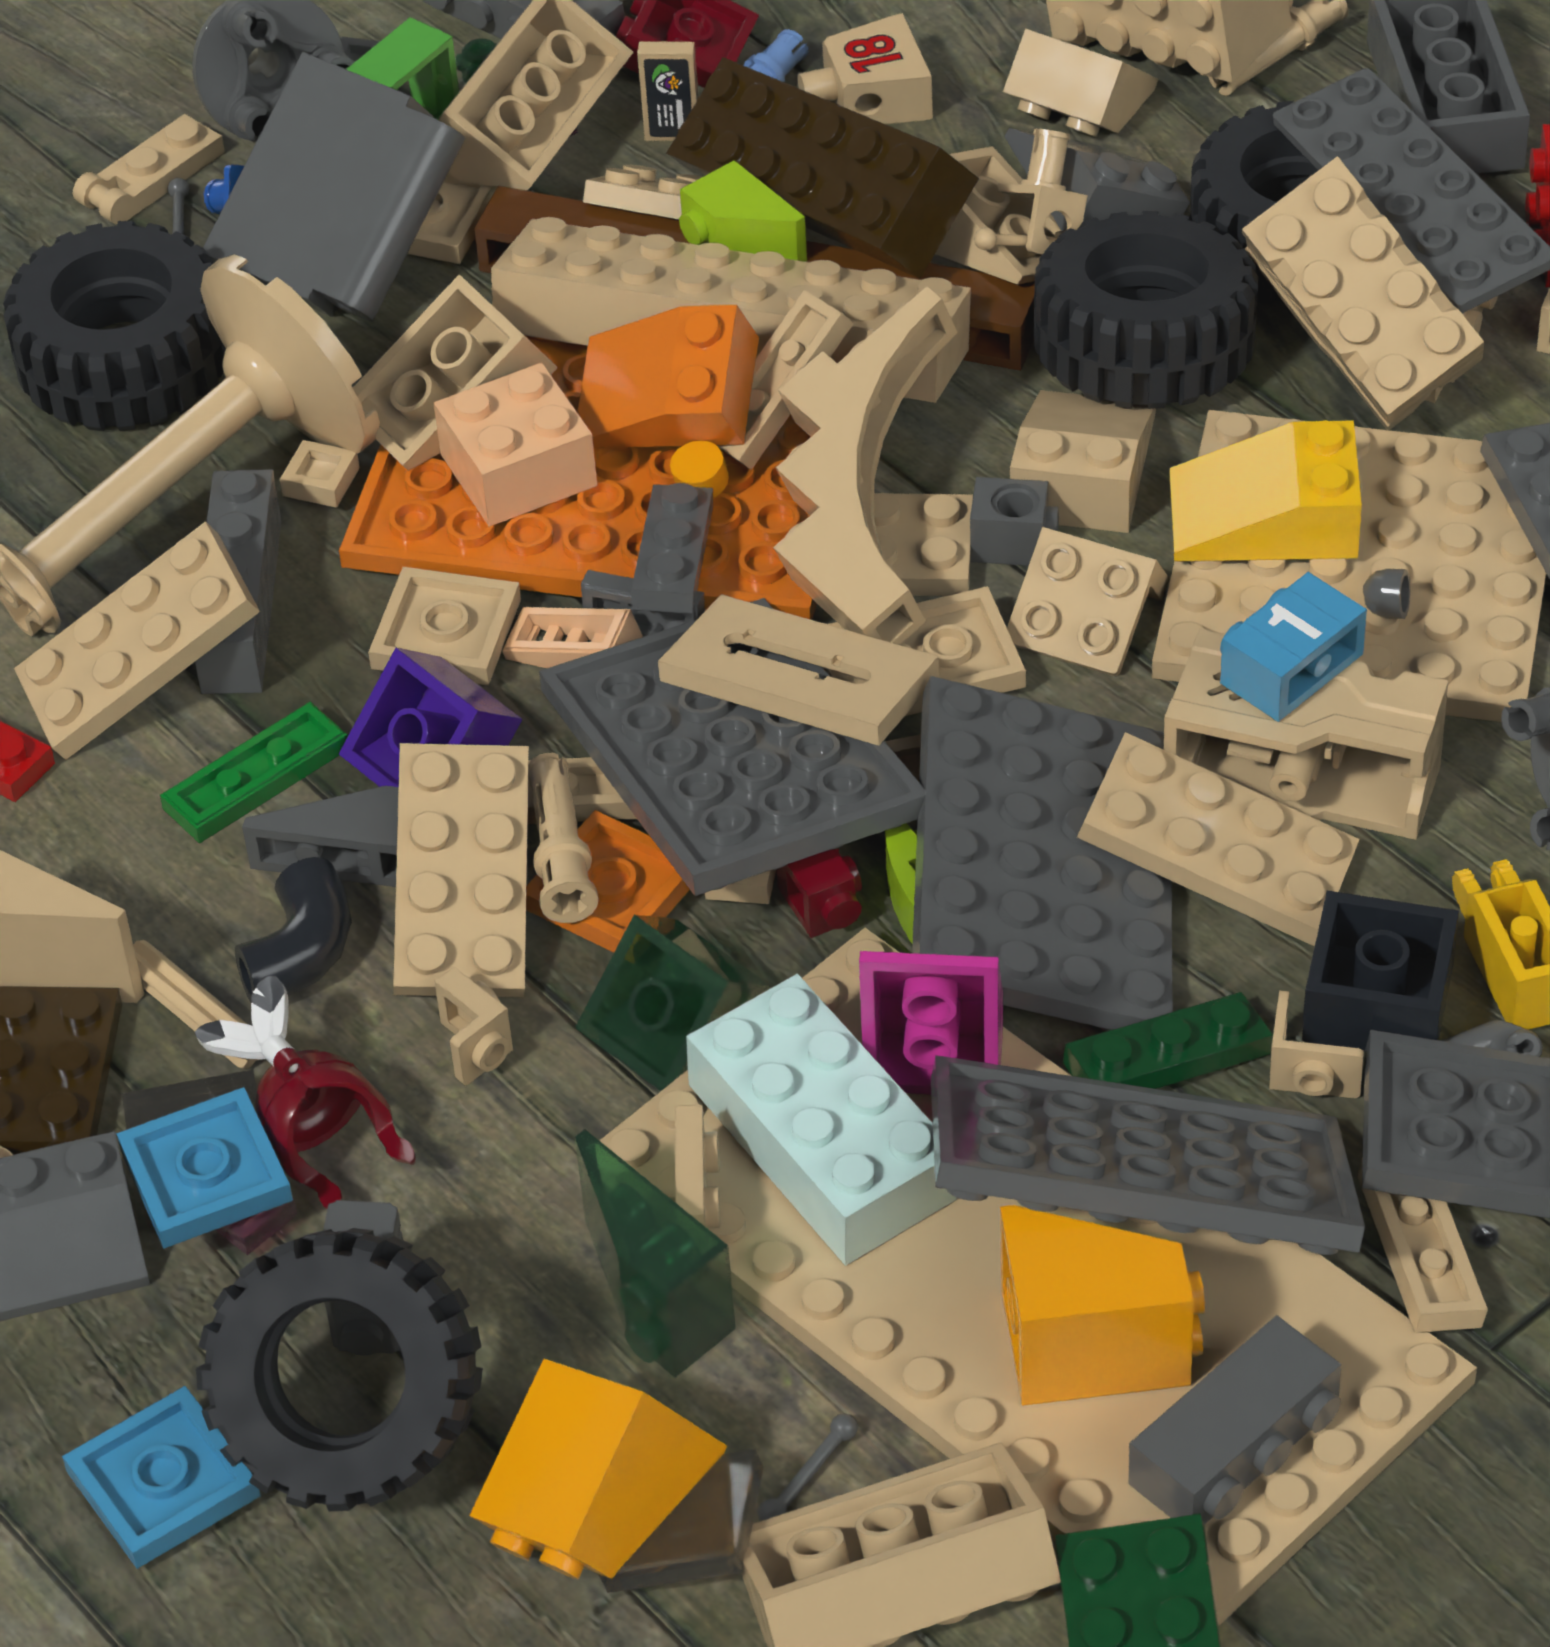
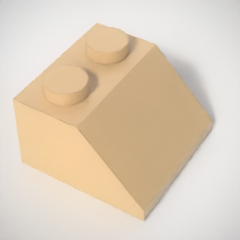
[1003,29,1159,137]

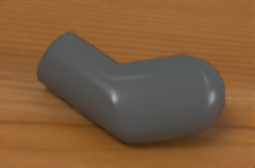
[1440,1020,1543,1057]

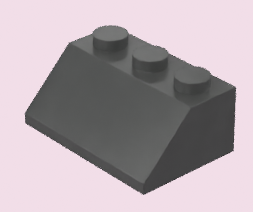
[0,1131,150,1321]

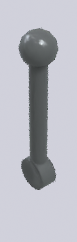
[168,178,190,235]
[758,1413,858,1522]

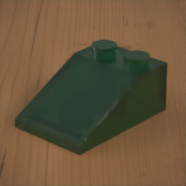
[575,1129,736,1378]

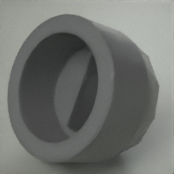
[1363,568,1411,619]

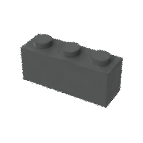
[1128,1315,1341,1525]

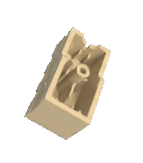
[1046,0,1292,83]
[1242,156,1484,430]
[1164,628,1449,840]

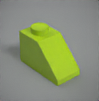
[679,160,807,262]

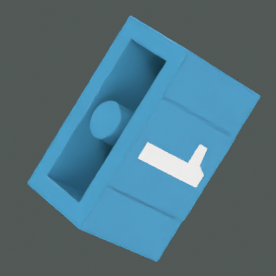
[1220,572,1367,722]

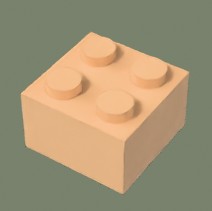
[433,362,597,527]

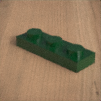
[1063,992,1273,1089]

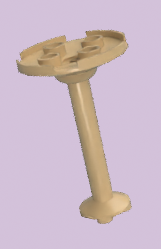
[0,254,380,636]

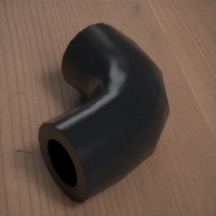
[235,857,352,1003]

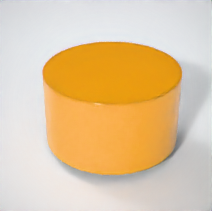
[670,440,729,498]

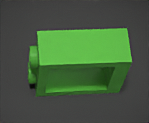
[346,17,459,119]

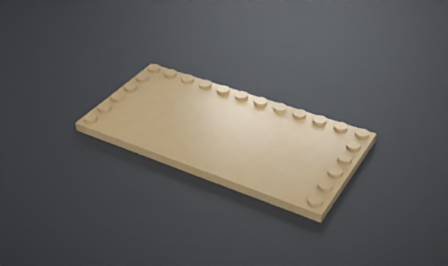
[582,928,1477,1626]

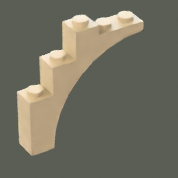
[773,286,958,645]

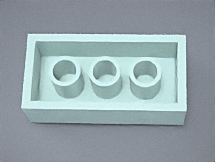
[686,973,957,1266]

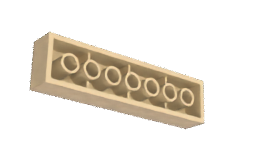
[491,217,971,403]

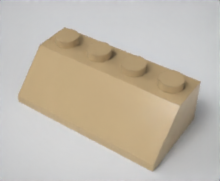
[437,0,633,190]
[728,1442,1061,1647]

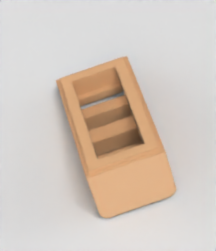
[502,607,643,668]

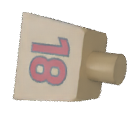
[798,13,933,124]

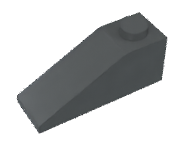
[242,786,399,887]

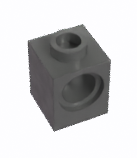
[970,477,1059,566]

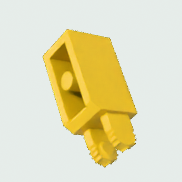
[1451,859,1550,1030]

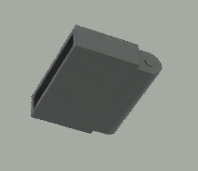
[203,52,465,322]

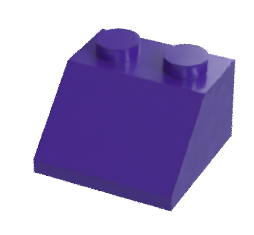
[339,647,523,787]

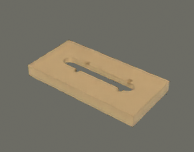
[658,594,940,746]

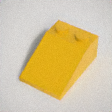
[1169,420,1362,561]

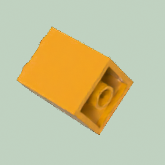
[1000,1205,1205,1406]
[469,1359,727,1580]

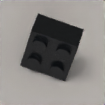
[1302,890,1459,1051]

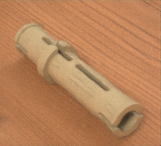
[1208,0,1349,96]

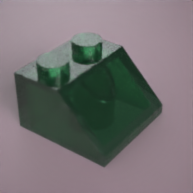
[575,914,770,1091]

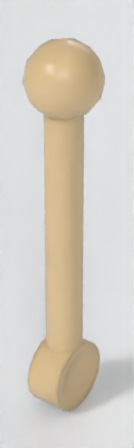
[974,227,1064,251]

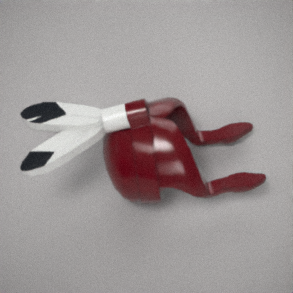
[195,976,416,1210]

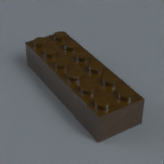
[666,57,979,279]

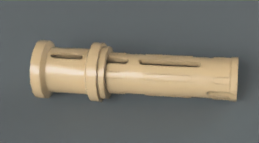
[528,753,599,923]

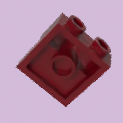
[616,0,759,88]

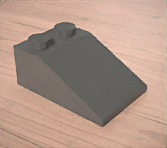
[1004,128,1190,232]

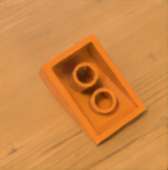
[577,304,759,448]

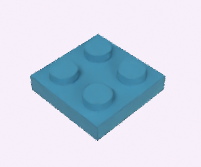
[116,1087,293,1249]
[62,1386,261,1569]

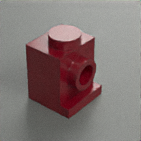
[776,848,862,938]

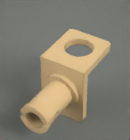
[998,129,1087,255]

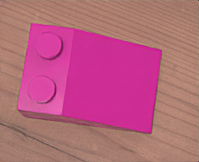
[859,951,1003,1095]

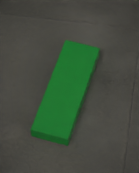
[160,701,348,844]

